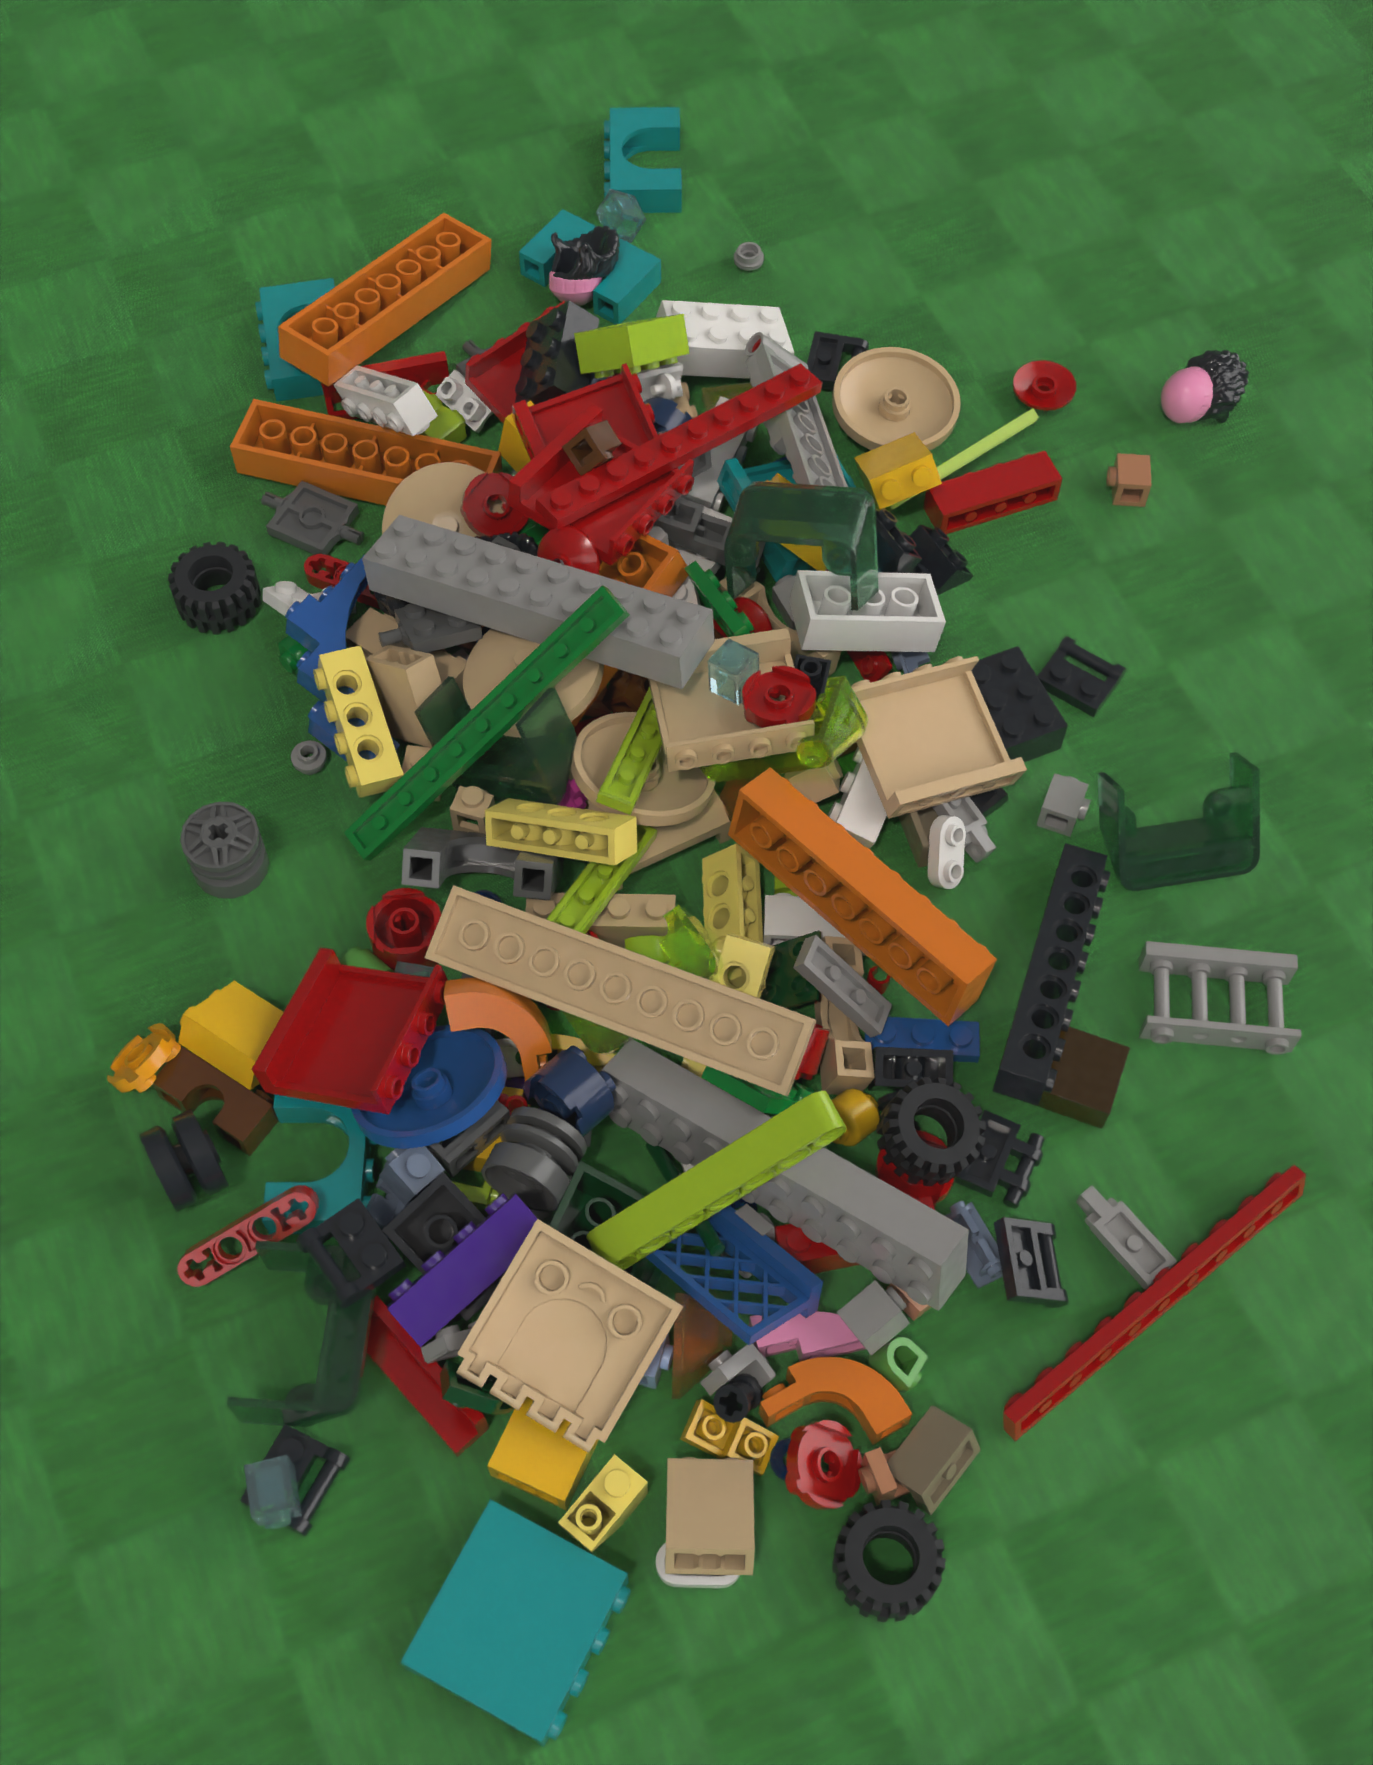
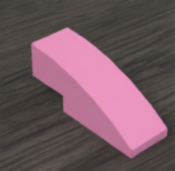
[748,1311,866,1362]

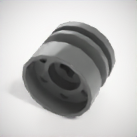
[180,802,269,899]
[481,1106,587,1212]

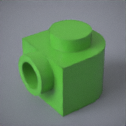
[869,1337,928,1392]

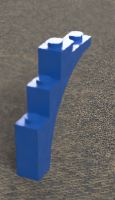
[285,555,400,761]

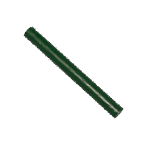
[646,1143,725,1256]

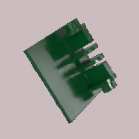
[760,930,821,1012]

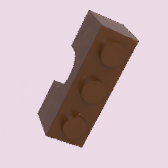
[153,1046,279,1156]

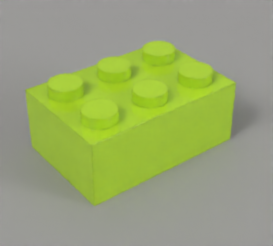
[574,314,690,378]

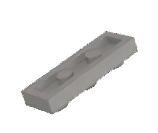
[793,935,892,1038]

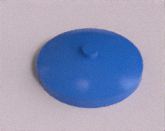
[351,1025,507,1149]

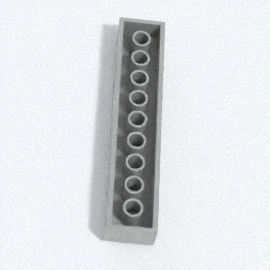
[362,515,715,689]
[602,1038,969,1311]

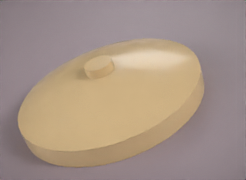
[832,347,961,451]
[382,462,504,537]
[463,629,604,738]
[571,712,716,826]

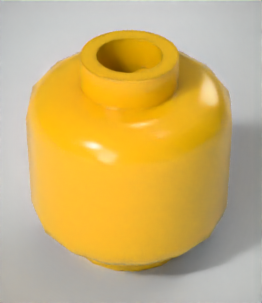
[832,1088,880,1146]

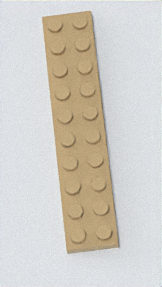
[424,885,817,1097]

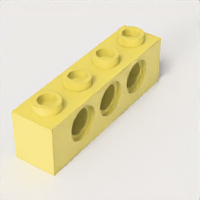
[313,645,404,798]
[485,798,637,865]
[702,844,766,989]
[681,933,776,1091]

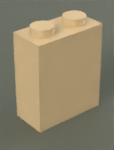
[365,645,454,748]
[665,1457,755,1575]

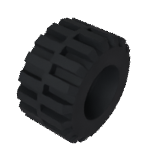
[168,542,261,634]
[876,1077,986,1186]
[832,1500,946,1623]

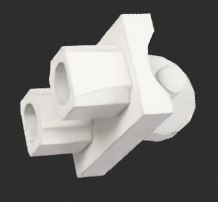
[633,362,684,402]
[435,370,493,433]

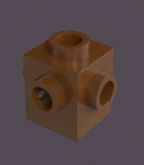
[602,669,650,713]

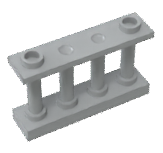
[1139,941,1302,1055]

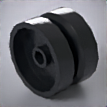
[139,1109,229,1212]

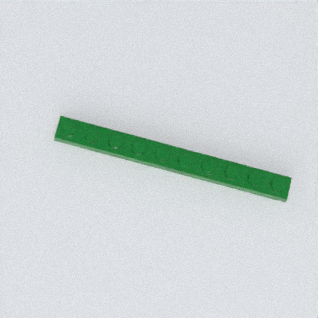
[343,585,630,861]

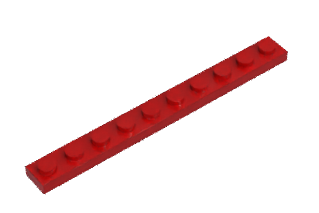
[535,363,823,530]
[1003,1165,1306,1442]

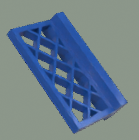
[646,1206,823,1345]

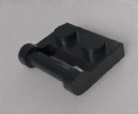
[807,331,869,390]
[1037,636,1127,717]
[296,1198,406,1308]
[994,1217,1069,1308]
[239,1424,350,1537]

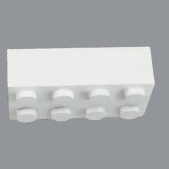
[656,300,794,379]
[789,570,946,652]

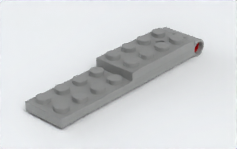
[745,332,868,555]

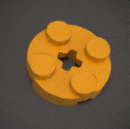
[107,1023,181,1093]

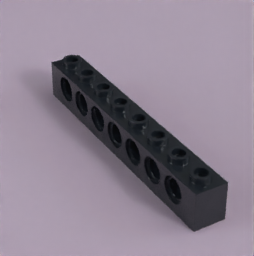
[992,843,1111,1106]

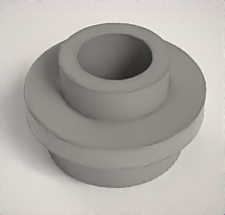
[734,242,764,271]
[291,740,327,775]

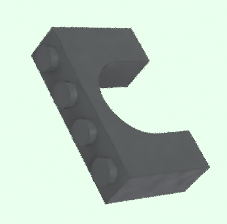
[401,827,564,900]

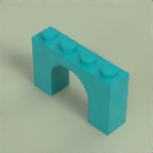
[604,107,682,213]
[519,209,661,324]
[255,278,335,402]
[262,1094,377,1234]

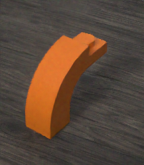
[444,977,552,1081]
[759,1357,912,1445]

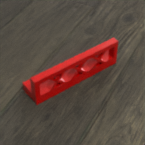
[321,351,449,420]
[350,1296,489,1457]

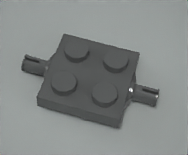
[261,481,364,555]
[378,603,483,653]

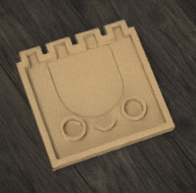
[456,1219,683,1453]

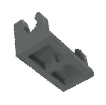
[425,1100,510,1178]

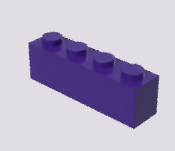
[387,1193,538,1347]

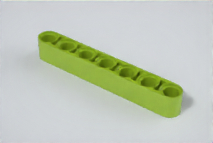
[586,1091,847,1270]

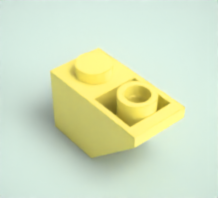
[558,1454,648,1553]

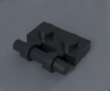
[955,1110,1045,1209]

